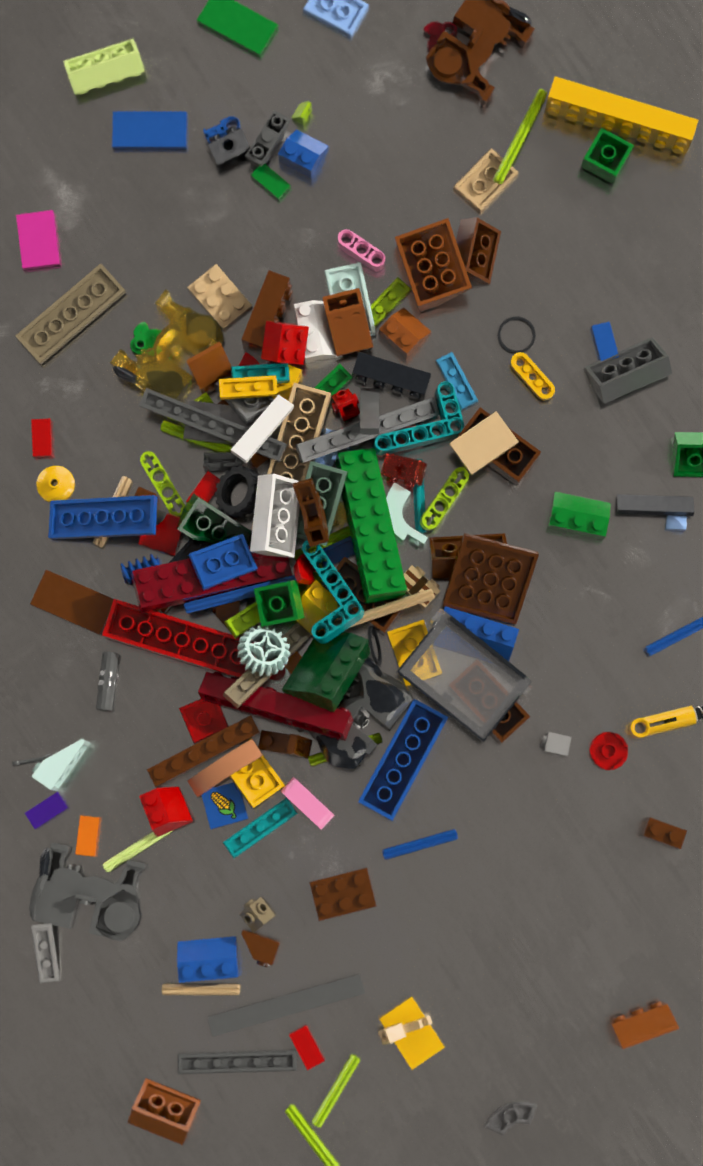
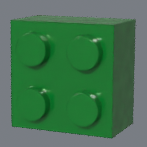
[581,127,634,184]
[254,580,305,627]

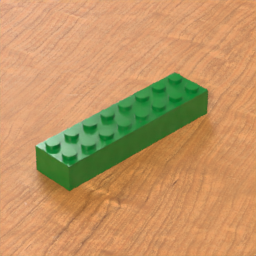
[335,448,407,603]

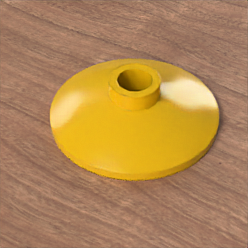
[36,466,75,502]

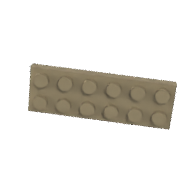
[16,263,126,365]

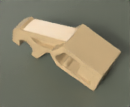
[378,1016,433,1045]

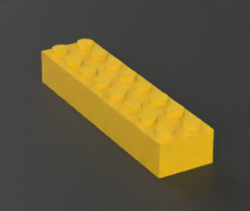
[545,76,698,154]

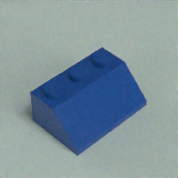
[177,936,240,983]

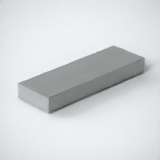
[31,923,60,983]

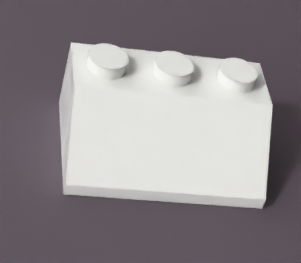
[294,300,342,364]

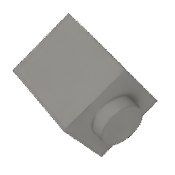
[541,732,571,757]

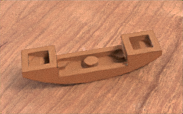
[188,739,263,798]

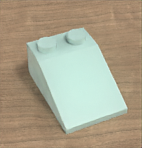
[32,739,91,791]

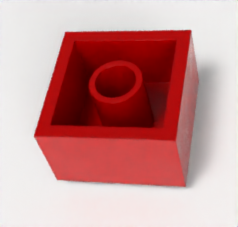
[261,321,309,364]

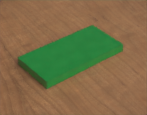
[197,0,278,57]

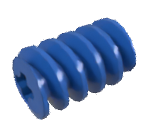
[120,554,161,586]

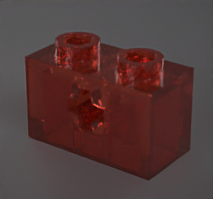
[381,453,427,488]

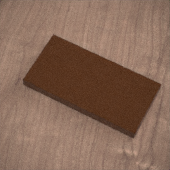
[30,570,114,635]

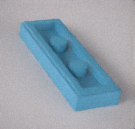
[435,352,478,411]

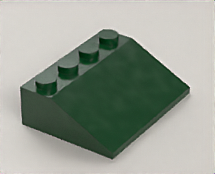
[282,630,370,713]

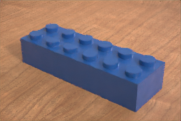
[358,699,448,821]

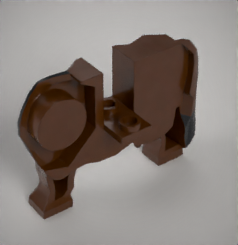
[426,0,535,107]

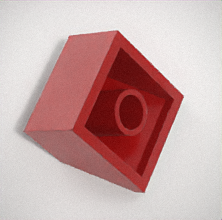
[139,787,193,837]

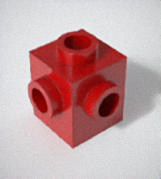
[331,388,360,421]

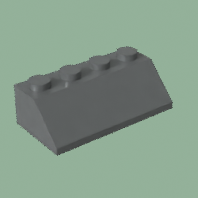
[585,337,672,404]

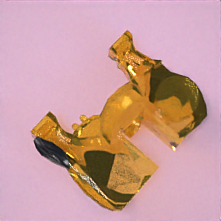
[110,289,224,401]

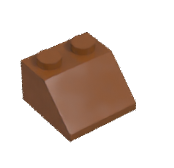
[379,307,432,360]

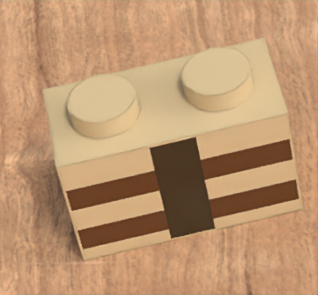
[404,565,440,610]

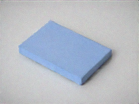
[303,0,369,37]

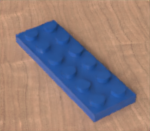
[48,495,158,539]

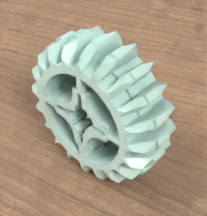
[237,625,290,677]

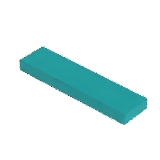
[223,798,298,858]

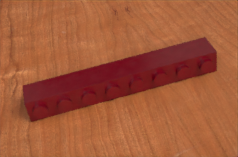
[198,672,353,741]

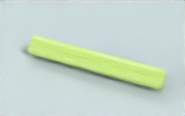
[103,831,172,872]

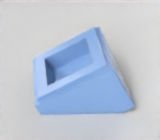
[665,515,687,532]

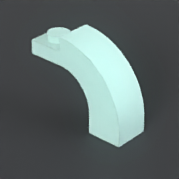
[386,482,428,547]

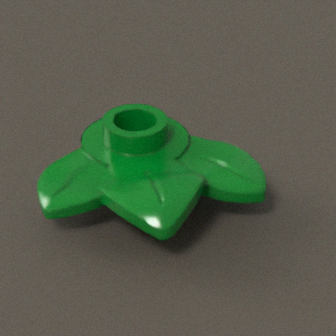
[130,322,164,358]

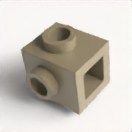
[239,897,275,933]

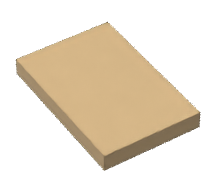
[453,148,519,213]
[449,411,518,475]

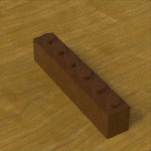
[147,715,261,788]

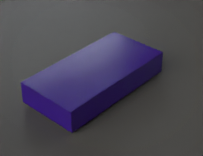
[25,792,68,830]

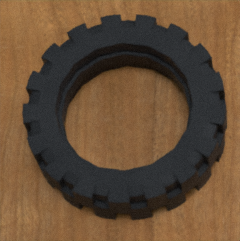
[215,465,260,518]

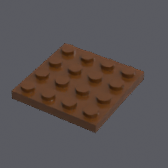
[442,533,539,624]

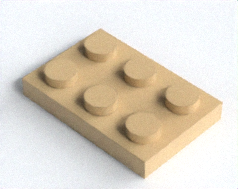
[188,264,253,331]

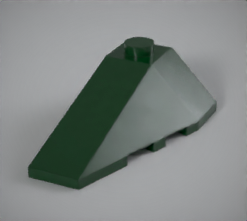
[177,493,252,546]

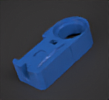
[203,116,241,142]

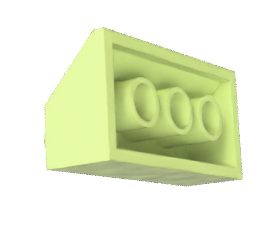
[64,39,145,94]

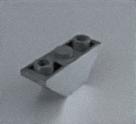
[245,110,290,166]

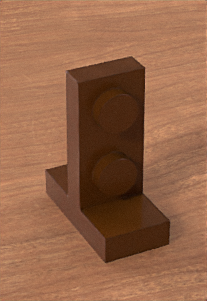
[258,730,312,759]

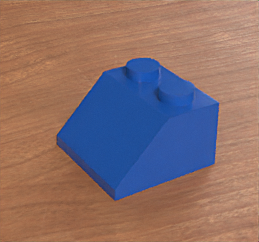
[278,129,329,178]

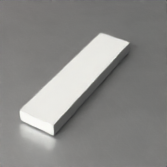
[231,395,294,463]

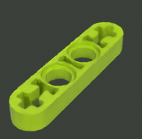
[140,451,185,517]
[420,467,469,531]

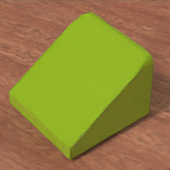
[292,101,312,125]

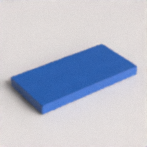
[112,111,187,149]

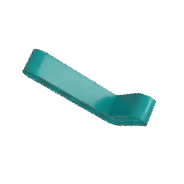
[372,381,464,455]
[302,540,364,644]

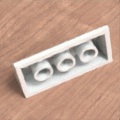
[250,474,300,558]

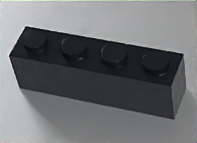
[352,352,431,400]

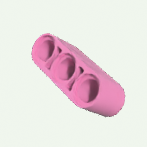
[338,230,385,272]
[281,777,335,830]

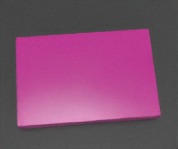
[16,210,60,270]

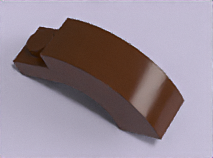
[293,478,329,547]

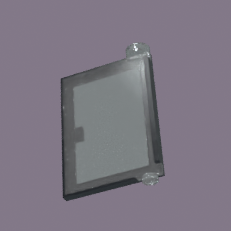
[397,608,532,742]

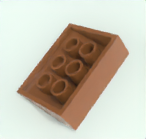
[395,218,472,312]

